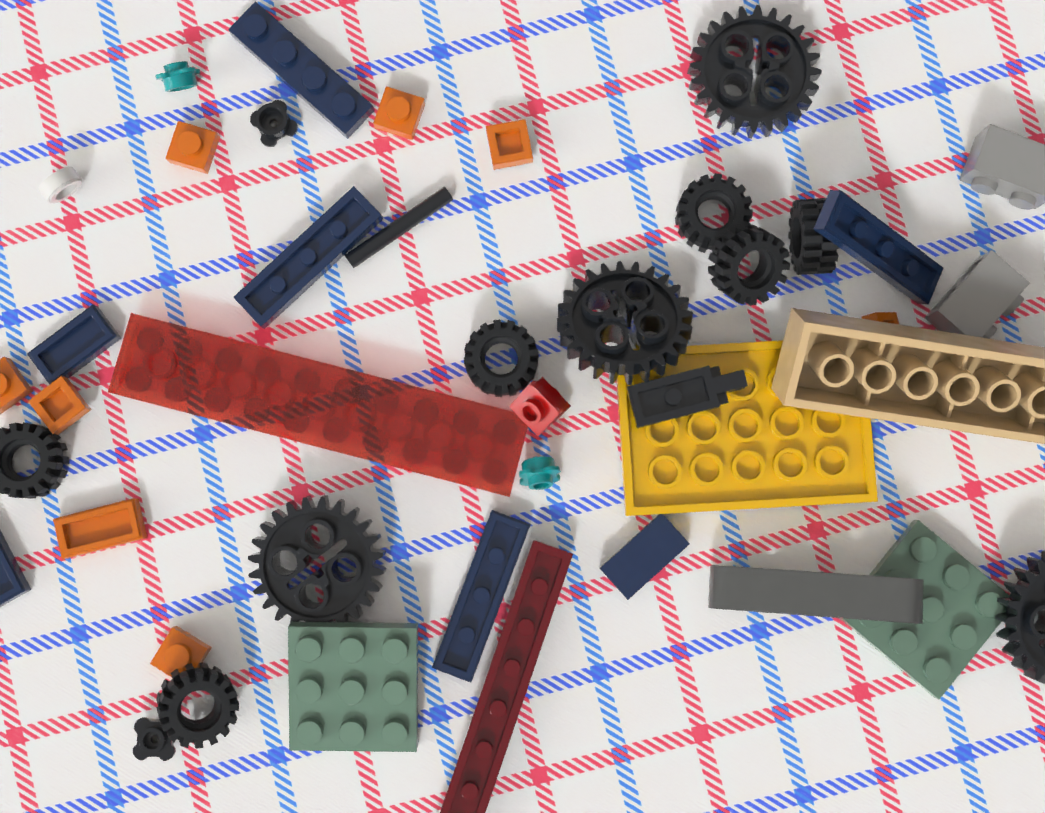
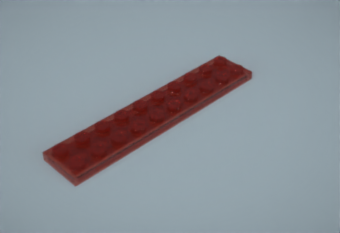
[108,313,528,497]

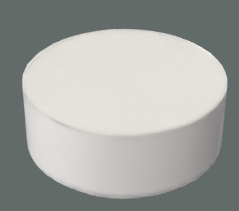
[38,166,82,204]

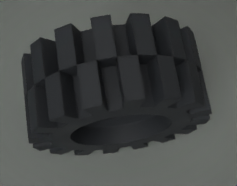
[675,173,753,253]
[788,198,839,275]
[708,224,790,306]
[464,319,539,397]
[0,422,69,499]
[156,663,239,749]

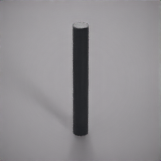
[344,186,453,268]

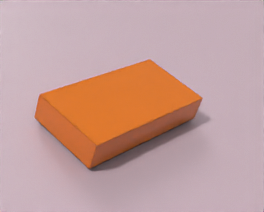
[53,498,147,559]

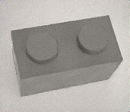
[960,124,1045,210]
[924,250,1030,339]

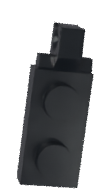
[626,365,748,429]

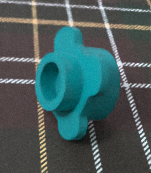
[155,61,201,92]
[519,456,561,490]

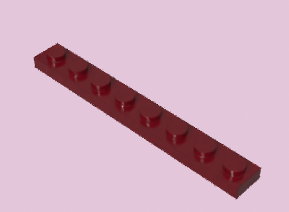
[440,540,573,813]

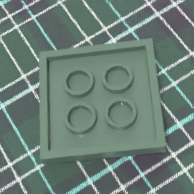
[839,520,1010,700]
[288,622,418,752]

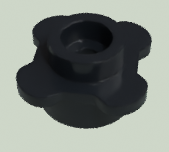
[250,100,298,147]
[133,717,176,761]

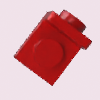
[509,377,571,436]

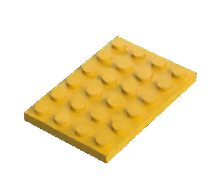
[616,340,878,516]

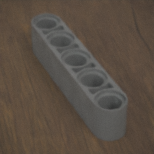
[708,565,924,624]

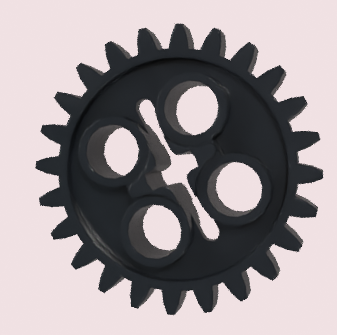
[687,5,822,138]
[557,261,693,385]
[248,495,387,623]
[995,550,1045,684]

